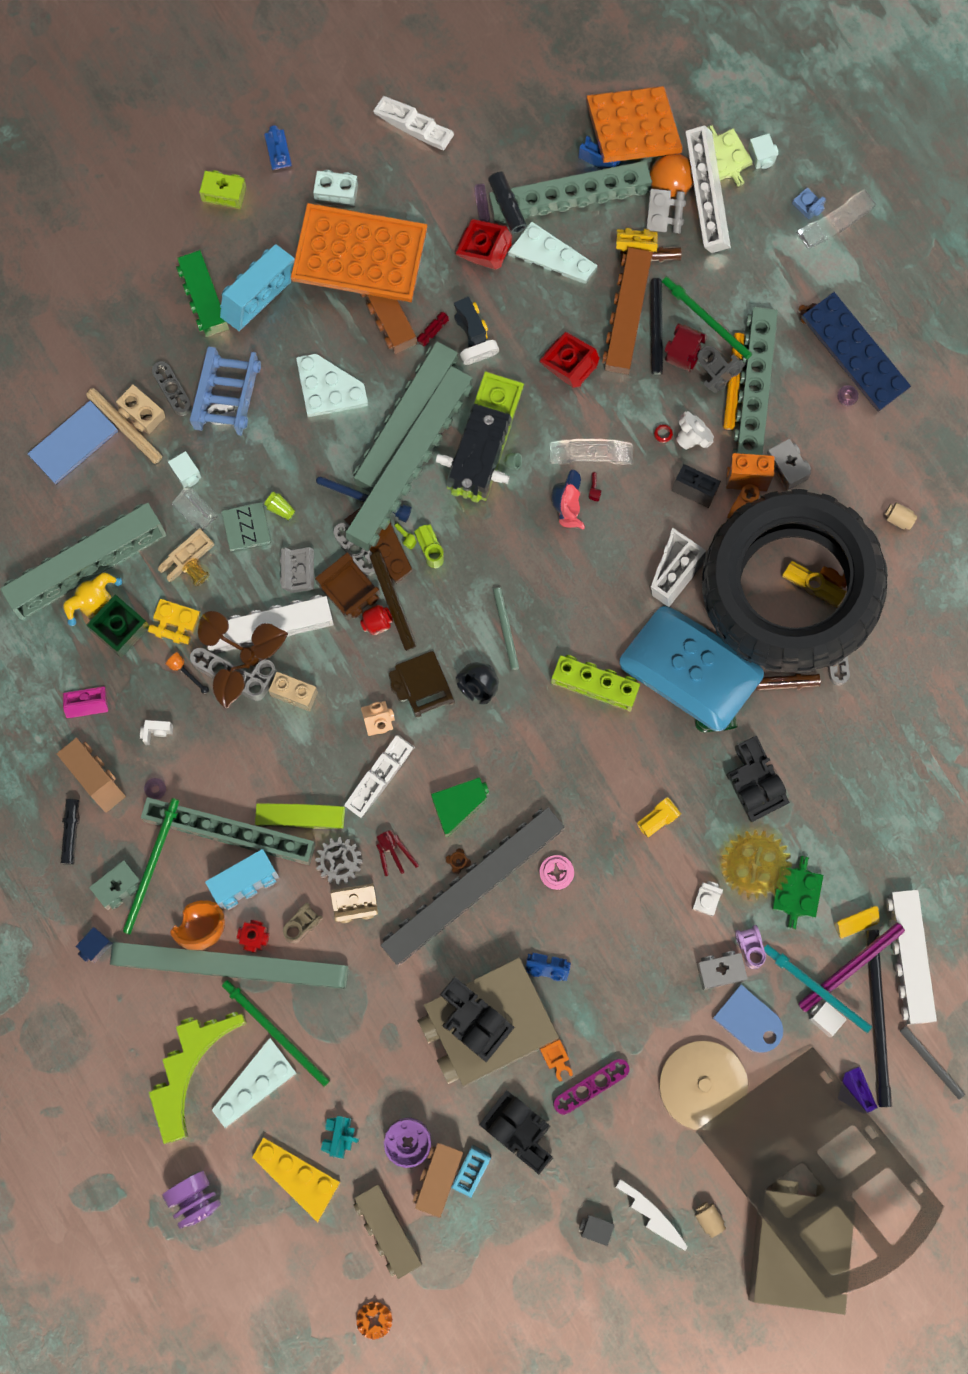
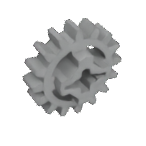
[315,837,363,885]

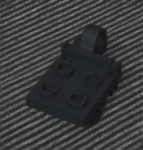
[726,736,790,822]
[440,977,515,1063]
[479,1090,553,1175]

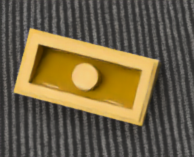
[834,906,880,939]

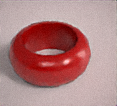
[654,424,673,443]

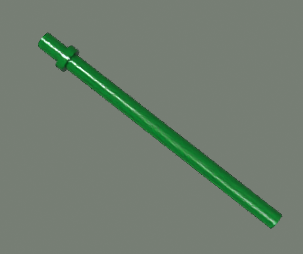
[123,798,180,934]
[222,980,330,1087]

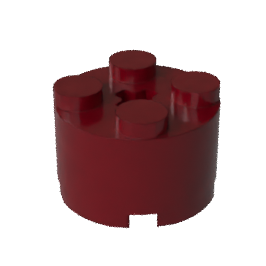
[664,323,707,372]

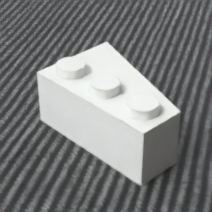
[651,528,706,607]

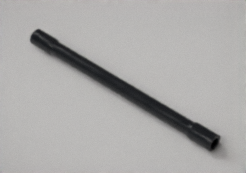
[866,930,892,1107]

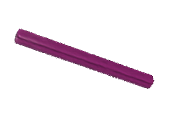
[798,922,905,1012]

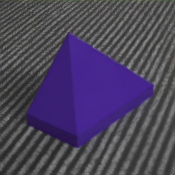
[837,1067,878,1115]

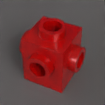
[237,920,270,953]

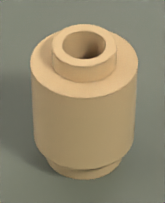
[884,502,917,530]
[694,1202,726,1238]

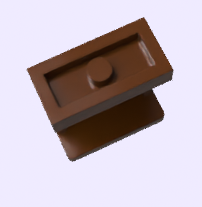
[315,552,380,621]

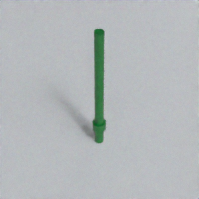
[662,277,752,360]

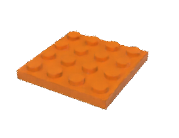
[586,86,683,163]

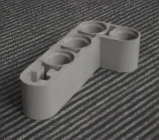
[190,648,277,701]

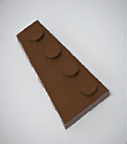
[344,506,412,584]

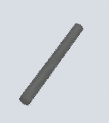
[899,1026,965,1100]

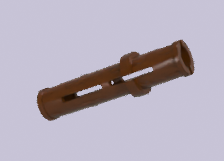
[620,246,681,263]
[756,673,821,691]

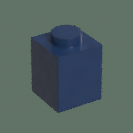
[75,927,113,963]

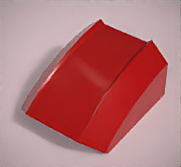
[455,219,512,269]
[539,332,600,388]

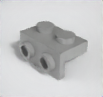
[280,547,314,593]

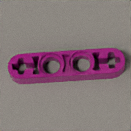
[554,1059,630,1115]

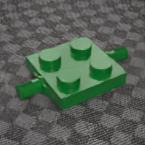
[773,856,824,930]

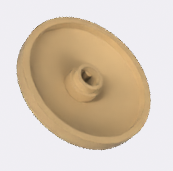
[659,1041,748,1131]

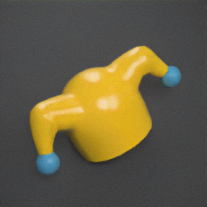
[63,572,122,626]

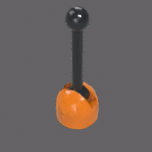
[165,652,209,694]

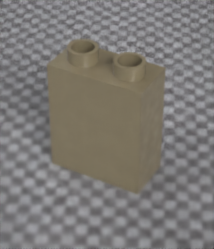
[417,958,559,1087]
[748,1179,856,1315]

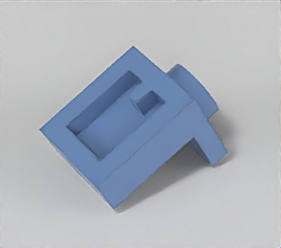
[792,188,826,220]

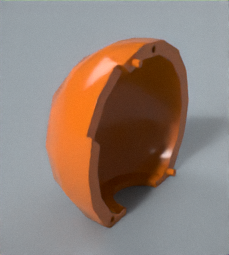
[649,154,694,199]
[170,900,225,950]

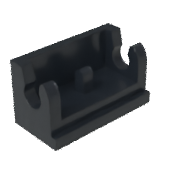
[671,464,721,508]

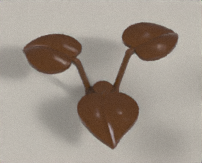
[198,611,288,708]

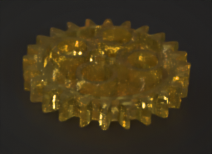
[721,830,792,901]

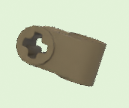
[283,902,323,944]

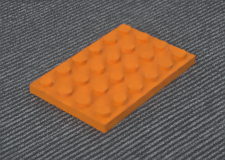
[291,203,428,302]

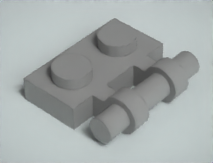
[646,189,686,233]

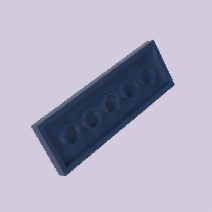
[801,292,911,412]

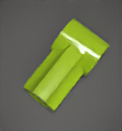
[414,524,444,568]

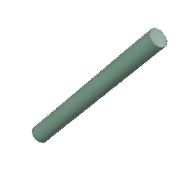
[493,588,519,670]

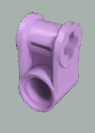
[735,925,766,969]

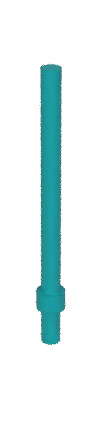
[764,944,872,1033]

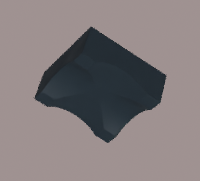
[454,296,488,348]

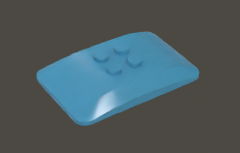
[619,606,764,731]

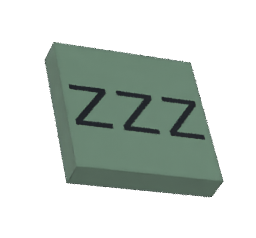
[222,502,271,552]

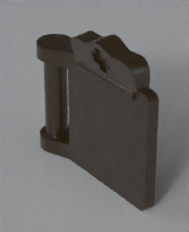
[389,651,455,719]

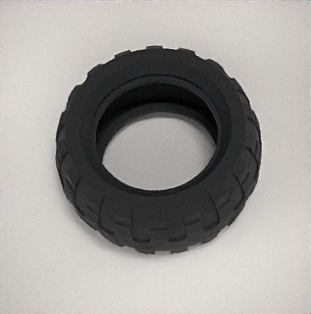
[702,489,888,674]

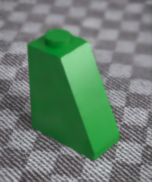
[431,777,490,838]

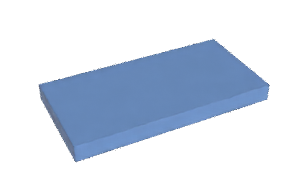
[28,401,118,485]

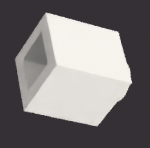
[809,1002,847,1037]

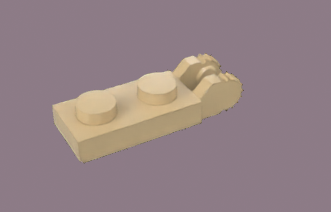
[158,529,214,582]

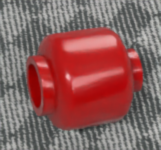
[360,605,393,636]

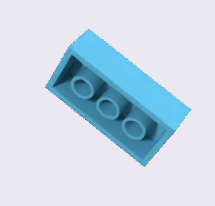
[220,244,295,331]

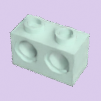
[314,170,358,207]

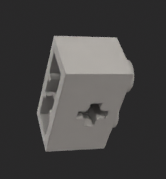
[767,439,811,491]
[697,951,748,990]

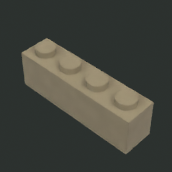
[353,1184,422,1279]

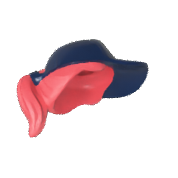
[551,469,585,530]

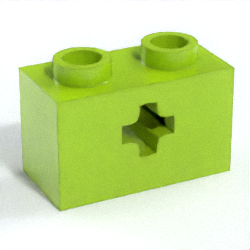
[199,170,246,209]

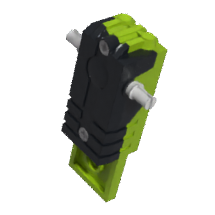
[436,372,524,503]

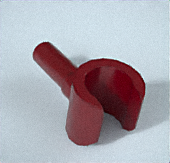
[589,472,602,502]

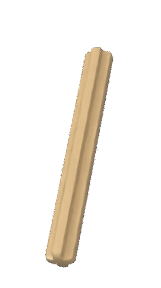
[86,388,162,464]

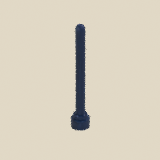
[316,476,412,523]

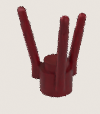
[376,830,419,876]

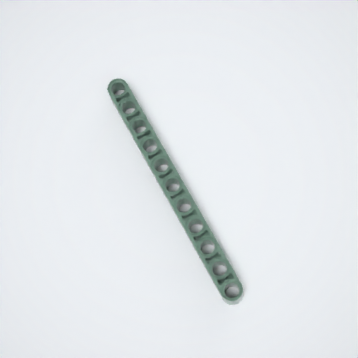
[110,942,349,988]

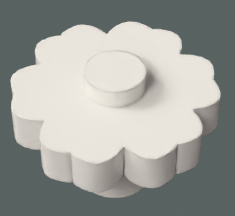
[676,411,714,450]

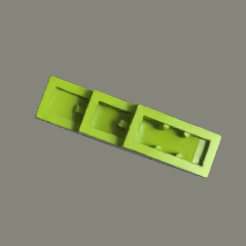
[255,804,345,829]

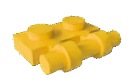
[616,228,658,252]
[148,599,201,645]

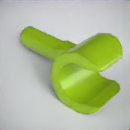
[394,523,417,550]

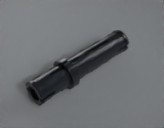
[60,799,80,865]

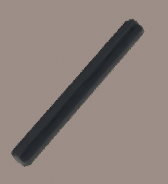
[651,278,663,375]

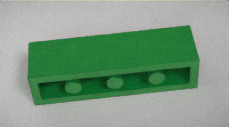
[176,250,229,337]

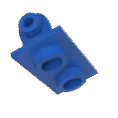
[264,125,292,170]
[525,952,571,981]

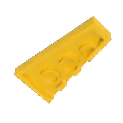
[252,1138,341,1222]

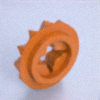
[356,1302,392,1340]

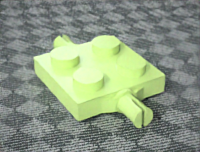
[707,126,752,187]

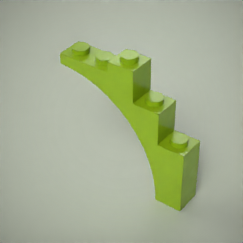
[149,1012,247,1144]

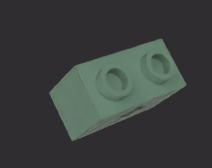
[89,861,141,910]

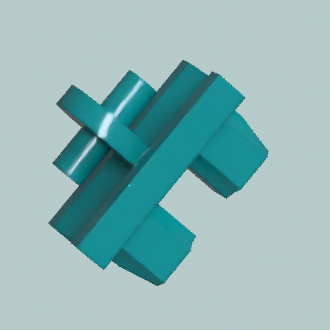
[321,1116,359,1159]

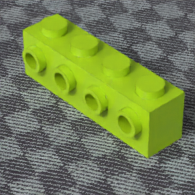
[551,655,640,712]

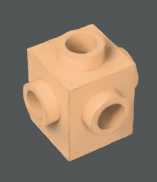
[361,701,395,736]

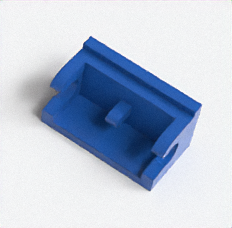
[578,136,622,170]

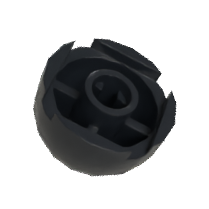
[456,662,499,705]

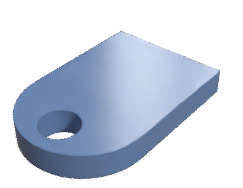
[713,985,783,1053]

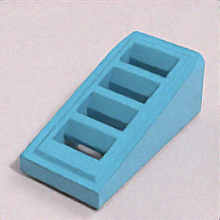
[451,1145,492,1198]

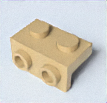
[331,883,378,923]

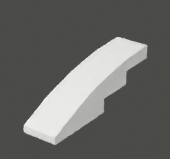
[373,96,454,151]
[344,735,415,818]
[615,1179,687,1250]

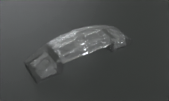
[796,189,876,249]
[550,439,633,464]

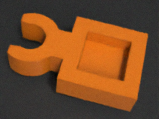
[540,1039,573,1082]

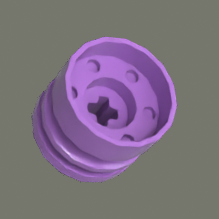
[384,1117,431,1168]
[162,1171,222,1229]

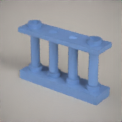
[190,347,261,436]

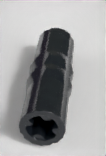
[488,172,527,234]

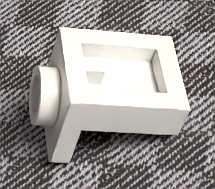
[140,720,173,745]
[693,881,723,917]

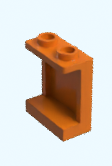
[726,453,775,492]

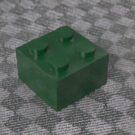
[86,594,149,658]

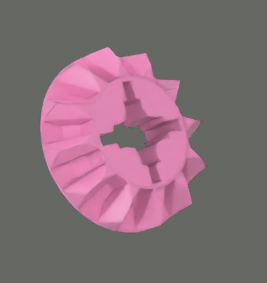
[540,855,574,890]

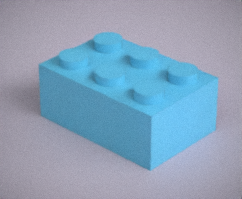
[205,849,279,910]

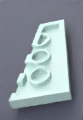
[508,222,598,284]
[212,1038,297,1128]

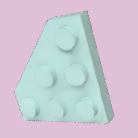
[296,354,368,417]

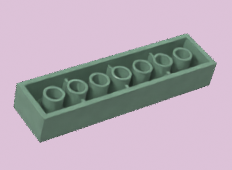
[0,503,166,620]

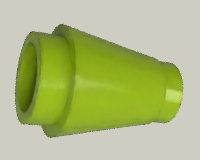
[264,491,296,521]

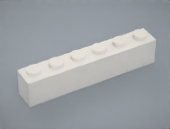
[686,125,731,253]
[208,595,334,654]
[886,890,937,1025]

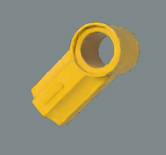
[637,797,682,838]

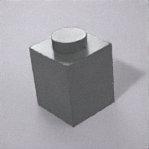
[579,1215,615,1246]

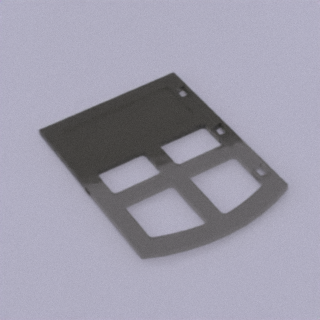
[696,1047,944,1298]

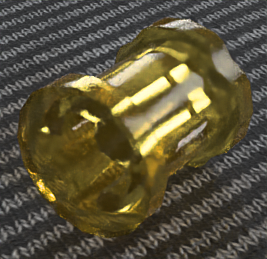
[182,559,210,587]

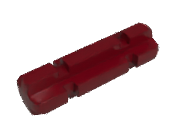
[417,311,449,346]

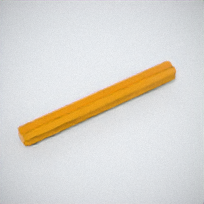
[723,333,745,430]

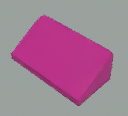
[63,686,108,718]

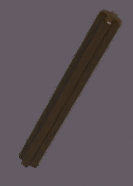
[370,552,416,651]

